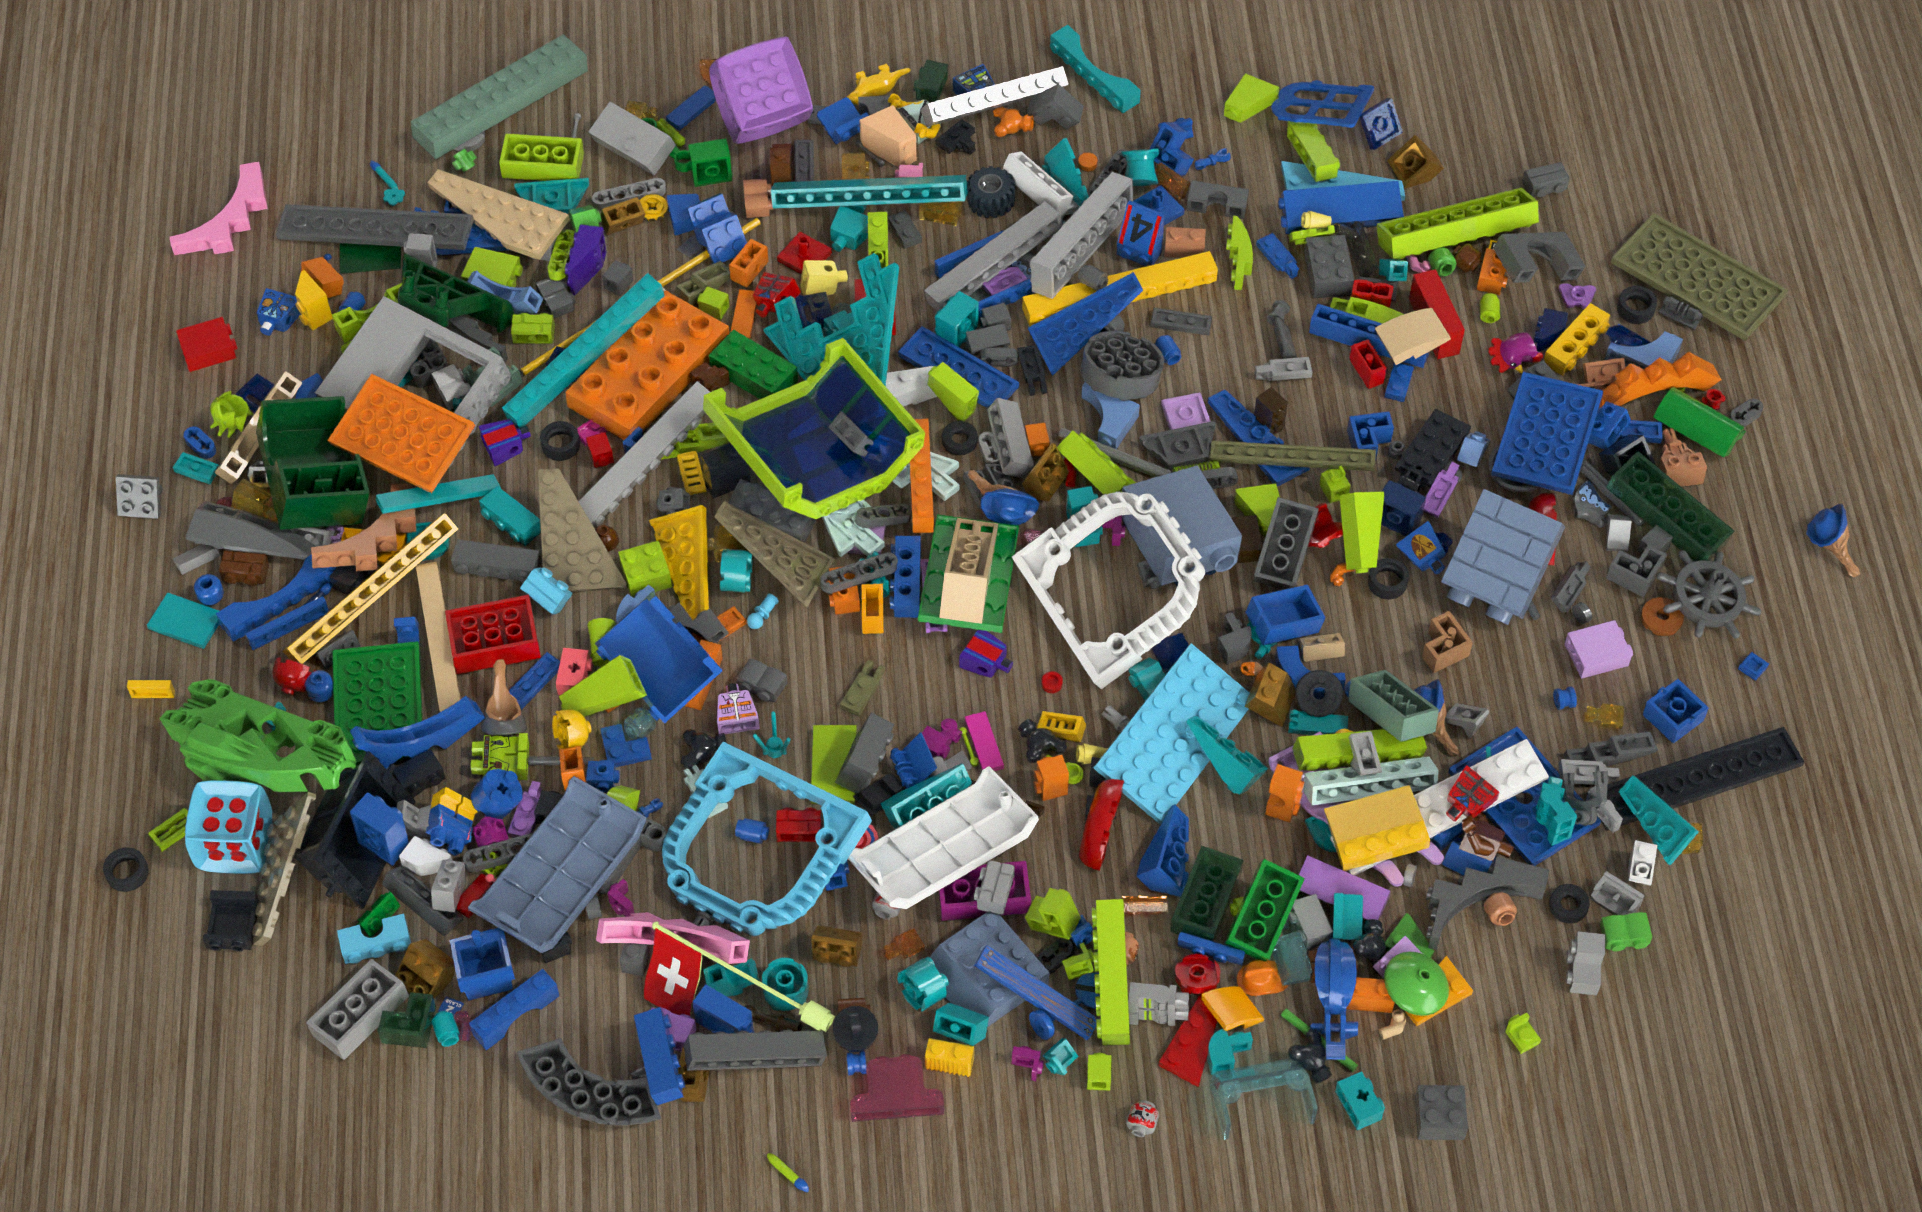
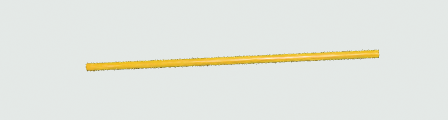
[520,218,761,376]

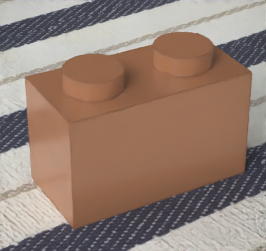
[1164,227,1206,258]

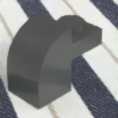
[1217,612,1251,665]

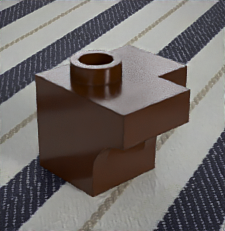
[690,362,730,392]

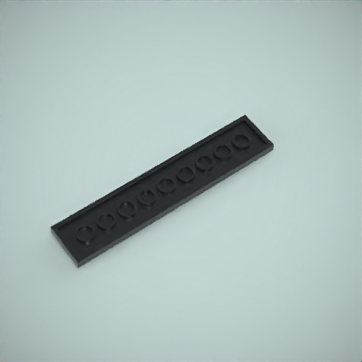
[1587,727,1804,831]

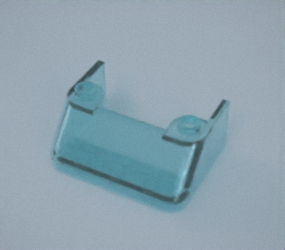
[1210,1059,1318,1140]

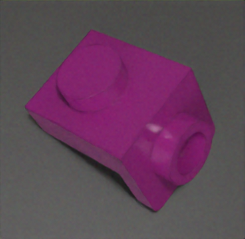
[1102,515,1125,546]
[608,879,635,917]
[1011,1046,1044,1081]

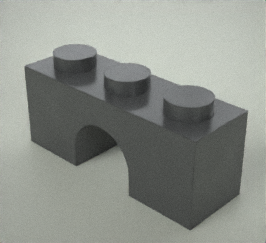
[1187,181,1249,219]

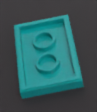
[147,593,219,649]

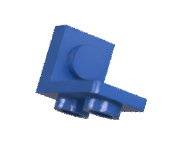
[394,617,421,663]

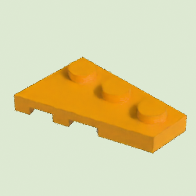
[1404,955,1473,1026]

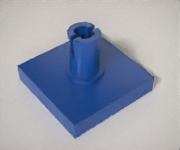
[1133,185,1185,225]

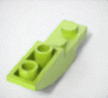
[868,212,889,268]
[1226,216,1253,290]
[1330,297,1404,324]

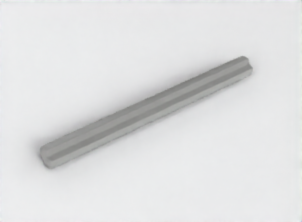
[1058,428,1171,477]

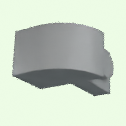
[397,800,431,837]

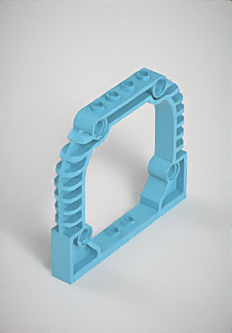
[662,742,872,936]

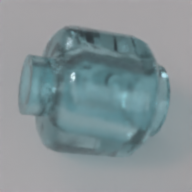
[624,707,656,739]

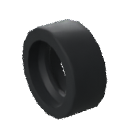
[1617,286,1657,324]
[540,421,580,461]
[1368,558,1409,600]
[103,847,149,892]

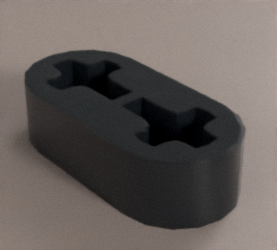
[1037,938,1073,975]

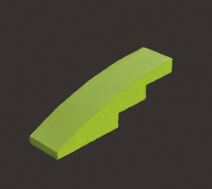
[661,423,737,460]

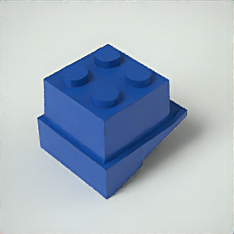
[449,928,515,1001]

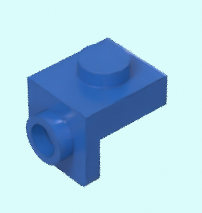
[1070,915,1094,949]

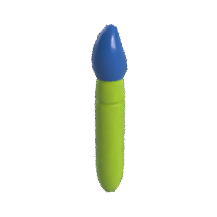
[767,1153,809,1193]

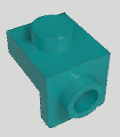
[1042,1038,1079,1075]

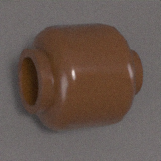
[1452,243,1482,273]

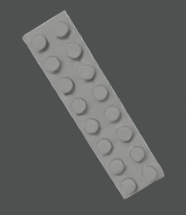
[1030,172,1133,299]

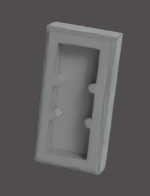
[1586,786,1623,833]

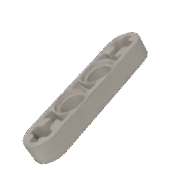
[592,178,666,211]

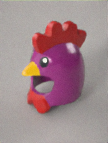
[1488,332,1543,374]

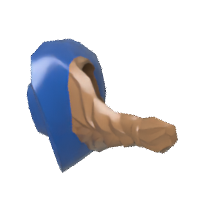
[967,470,1039,525]
[1806,503,1860,577]
[1414,679,1459,756]

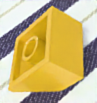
[295,270,333,331]

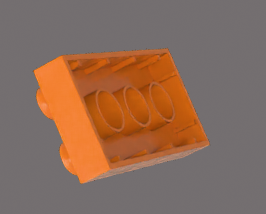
[565,290,729,440]

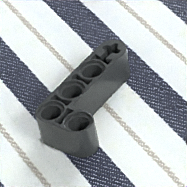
[410,339,448,388]
[597,818,666,894]

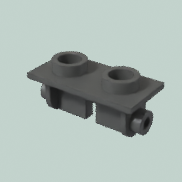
[314,630,361,669]

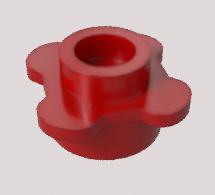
[1701,389,1726,410]

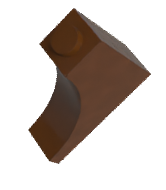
[770,144,792,186]

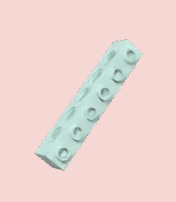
[1303,757,1438,805]

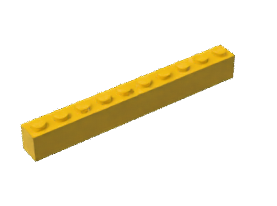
[1022,251,1218,327]
[283,513,458,664]

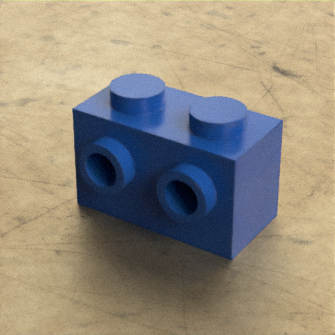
[1589,401,1631,450]

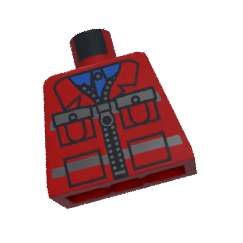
[753,272,801,318]
[1446,765,1500,822]

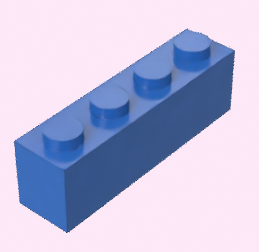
[634,1007,685,1105]

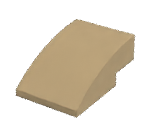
[1375,308,1451,365]

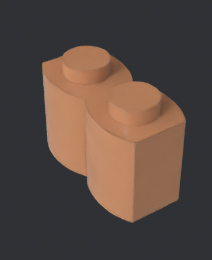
[743,178,773,218]

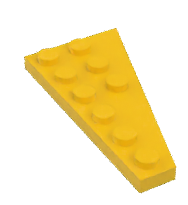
[649,505,709,620]

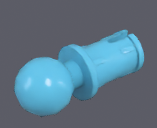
[747,593,779,629]

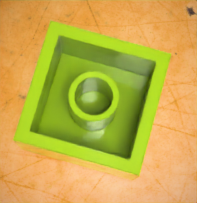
[618,541,672,598]

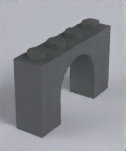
[1493,232,1586,283]

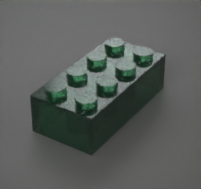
[1170,846,1244,942]

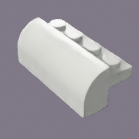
[1003,152,1080,221]

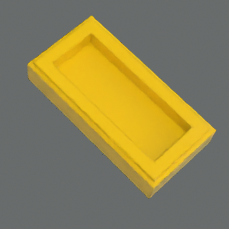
[127,680,175,698]

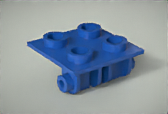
[890,732,937,788]

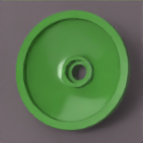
[1384,951,1449,1016]

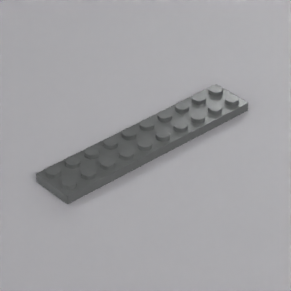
[276,204,474,250]

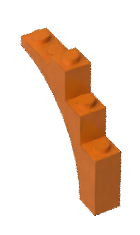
[1599,352,1721,408]

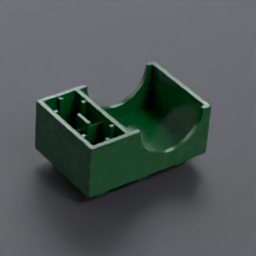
[256,396,370,530]

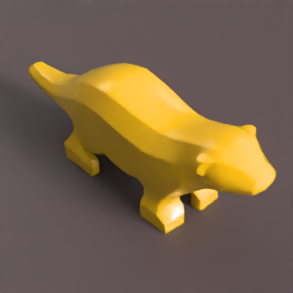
[847,64,910,106]

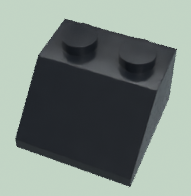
[1599,434,1658,491]

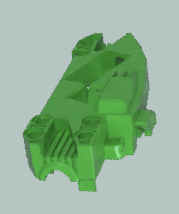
[159,679,357,792]

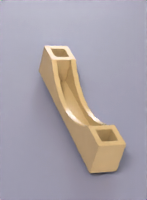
[214,371,302,484]

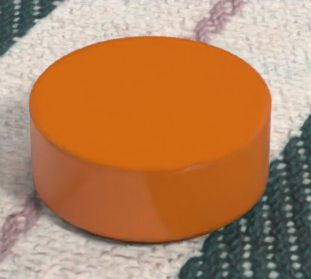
[1078,153,1098,172]

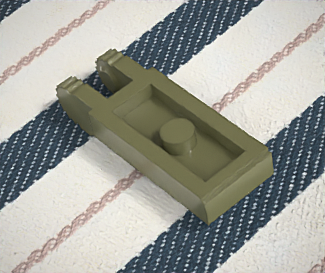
[840,660,886,716]

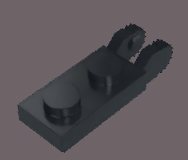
[1017,345,1047,396]

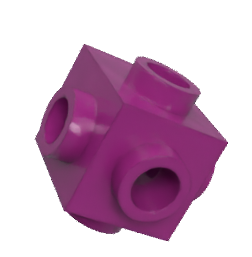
[473,816,509,853]

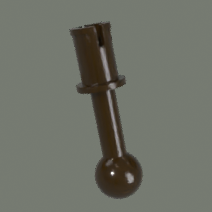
[744,1005,803,1032]

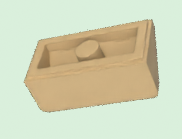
[1298,633,1345,662]

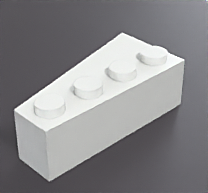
[861,366,937,424]

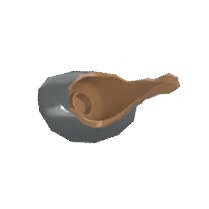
[480,659,527,737]

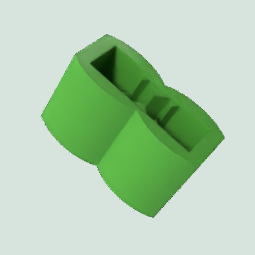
[1600,912,1652,952]

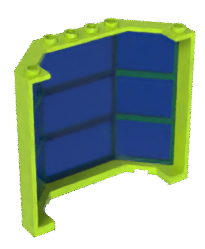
[703,338,925,519]

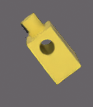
[800,260,848,300]

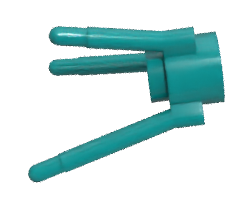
[753,711,791,758]

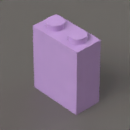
[1565,620,1633,679]

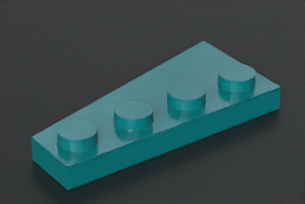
[1619,775,1699,865]

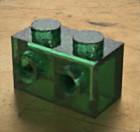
[913,60,948,103]

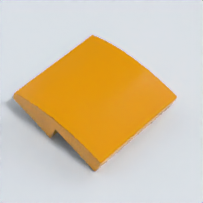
[1201,986,1264,1031]

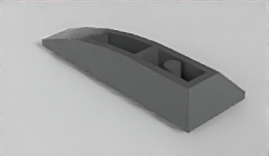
[186,501,316,560]

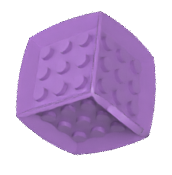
[709,36,813,144]

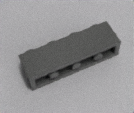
[451,539,541,583]

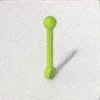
[959,727,979,767]

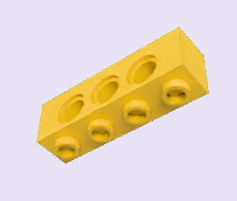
[1544,303,1610,376]

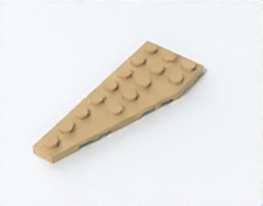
[428,169,570,260]

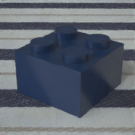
[1381,480,1426,536]

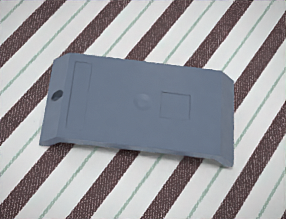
[468,776,646,953]

